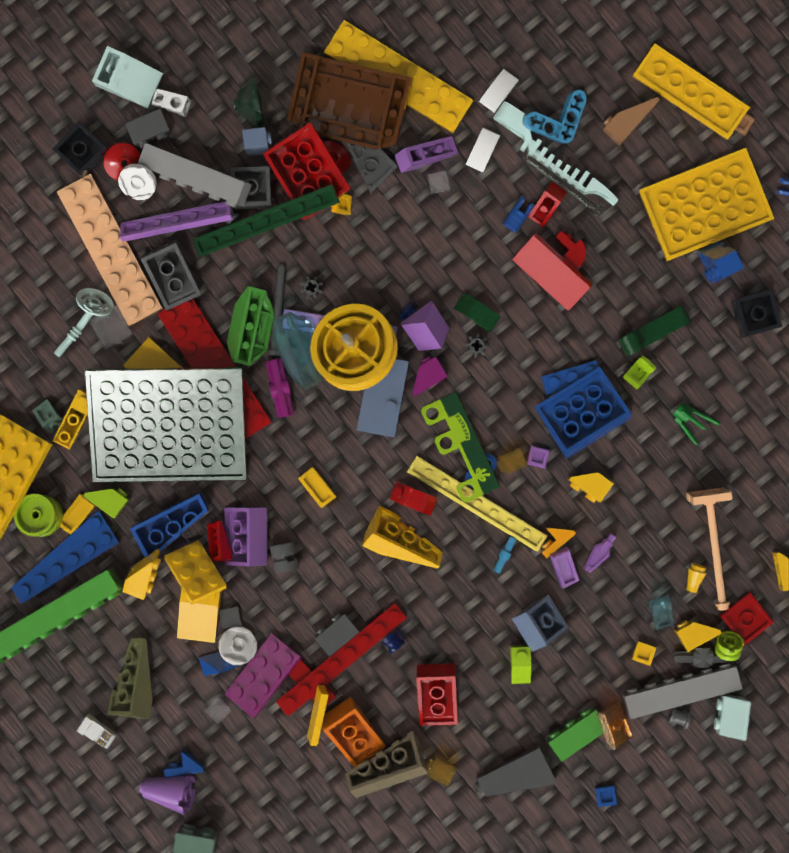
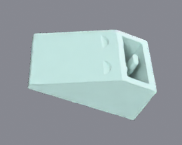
[92,46,163,108]

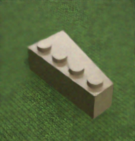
[345,731,428,798]

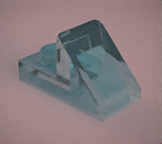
[648,596,674,630]

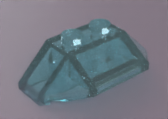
[273,312,322,390]

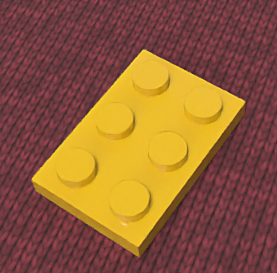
[165,540,226,604]

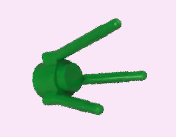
[673,403,720,445]

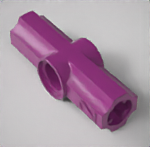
[266,358,294,418]

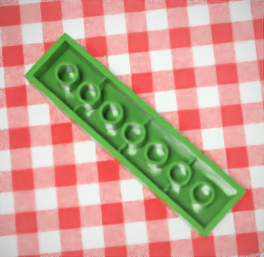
[0,568,124,664]

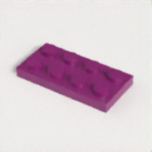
[225,633,302,718]

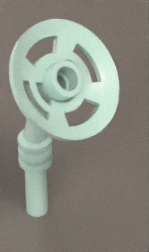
[54,288,114,357]

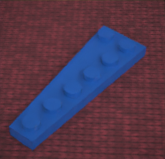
[12,510,120,604]

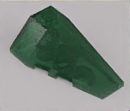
[234,79,264,128]

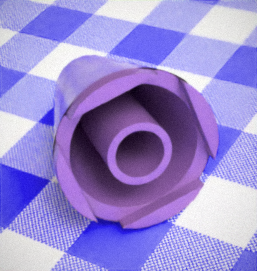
[140,775,195,815]

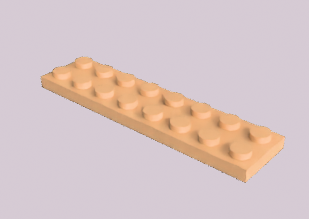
[57,174,163,327]

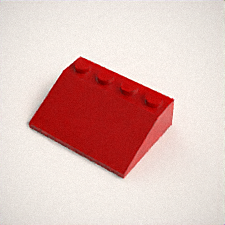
[263,122,351,220]

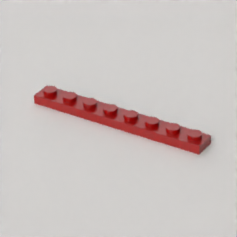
[276,603,407,716]

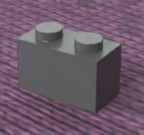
[125,109,171,149]
[315,613,360,657]

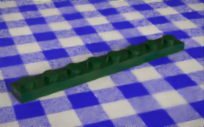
[193,185,340,257]

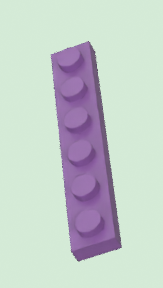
[120,201,232,242]

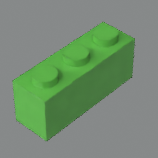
[547,708,609,762]

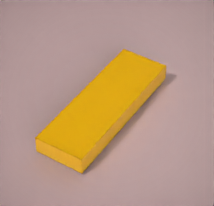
[307,685,328,746]

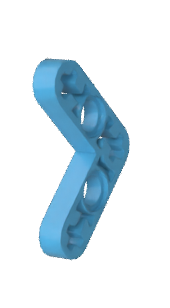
[522,90,587,144]

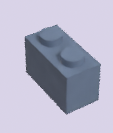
[242,127,273,156]

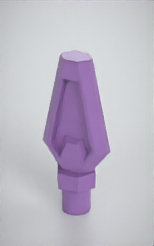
[584,533,617,573]

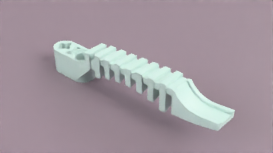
[493,101,618,206]

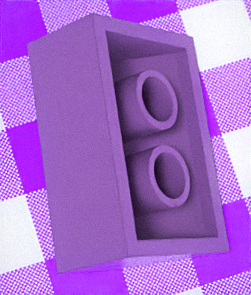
[224,507,267,566]

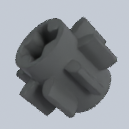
[300,276,323,300]
[465,334,489,358]

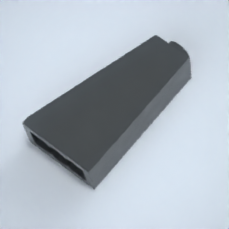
[475,745,557,797]

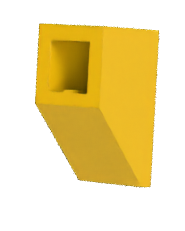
[568,472,614,503]

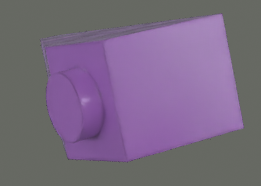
[395,136,458,173]

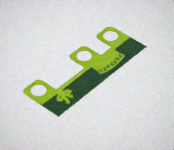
[421,392,500,502]

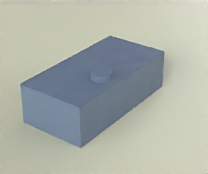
[357,359,409,438]

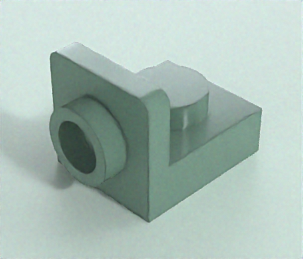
[32,399,63,433]

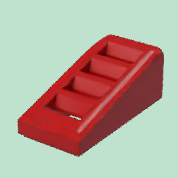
[207,521,233,562]

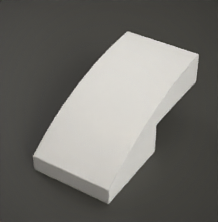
[479,69,519,113]
[466,127,500,172]

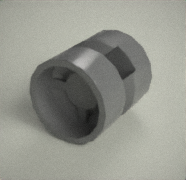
[270,542,299,573]

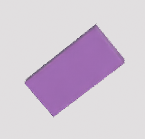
[550,547,579,589]

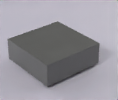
[219,606,242,629]

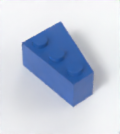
[696,241,744,284]

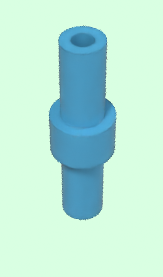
[493,536,517,574]

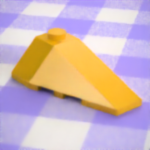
[362,506,443,569]

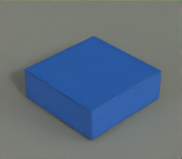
[595,784,617,807]

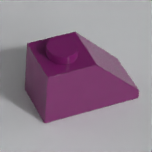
[412,356,448,397]

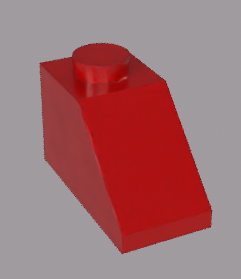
[528,180,568,227]

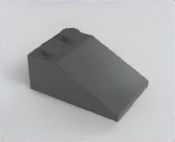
[141,239,201,311]

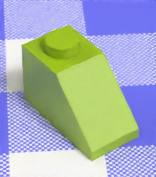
[83,488,130,519]
[510,645,531,684]

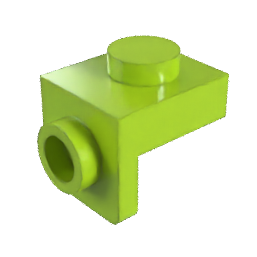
[623,355,656,390]

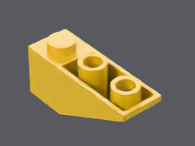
[53,389,88,450]
[122,549,161,600]

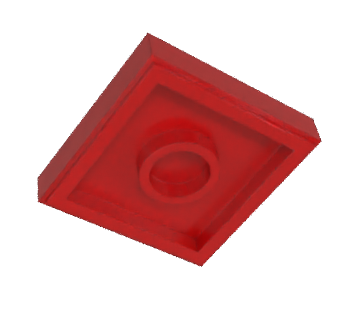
[719,592,774,646]

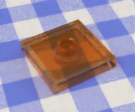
[597,701,632,750]

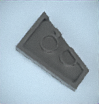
[345,142,398,194]

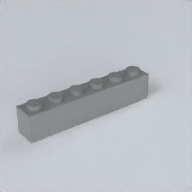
[137,143,252,208]
[622,663,743,719]

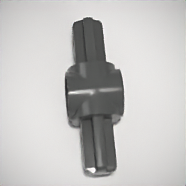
[673,647,730,668]

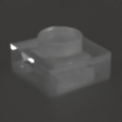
[427,171,450,194]
[205,696,232,724]

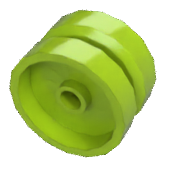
[14,494,63,537]

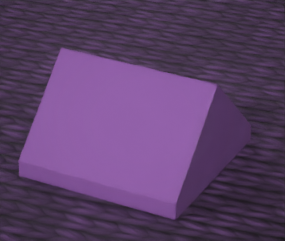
[400,301,450,351]

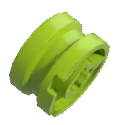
[715,631,744,661]

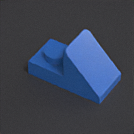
[164,749,205,777]

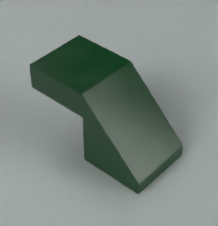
[454,293,501,332]

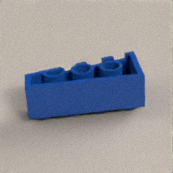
[130,491,209,557]

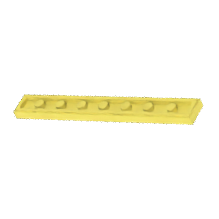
[407,456,547,552]

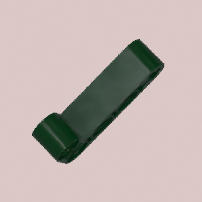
[617,305,692,357]

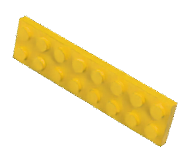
[324,20,473,133]

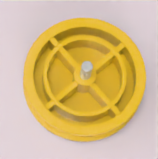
[310,304,398,391]

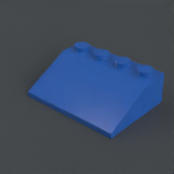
[535,366,631,459]

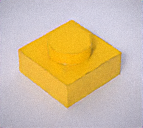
[331,194,352,215]
[631,641,656,666]

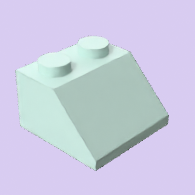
[714,694,751,741]

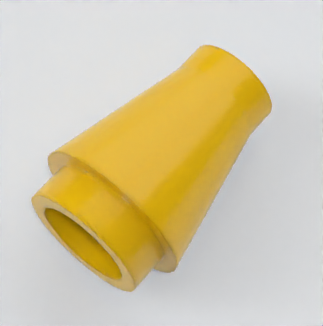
[686,563,707,593]

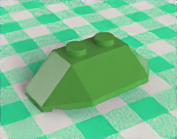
[227,286,274,366]

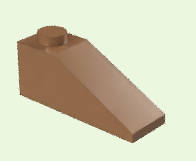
[603,97,660,146]

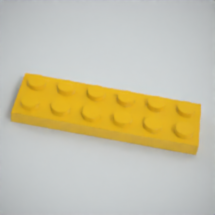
[633,44,750,140]

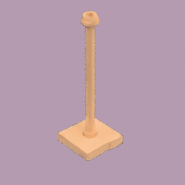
[686,487,732,610]

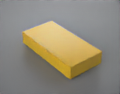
[298,467,337,508]
[60,494,96,535]

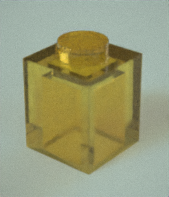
[496,448,528,475]
[426,756,456,787]

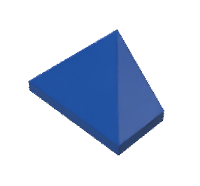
[199,652,241,676]

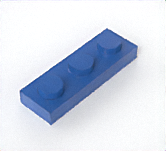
[541,360,598,395]

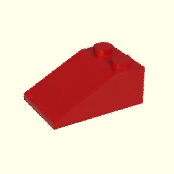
[416,663,458,726]

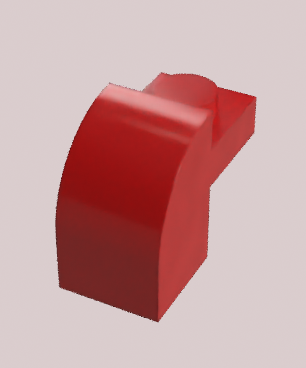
[554,231,586,270]
[390,482,438,516]

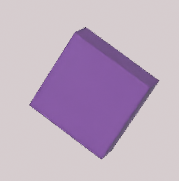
[526,445,550,469]

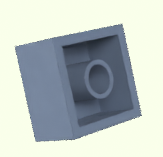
[512,595,569,652]

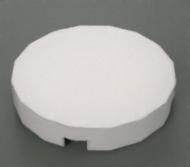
[118,164,157,200]
[218,626,257,665]

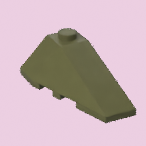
[107,638,152,719]

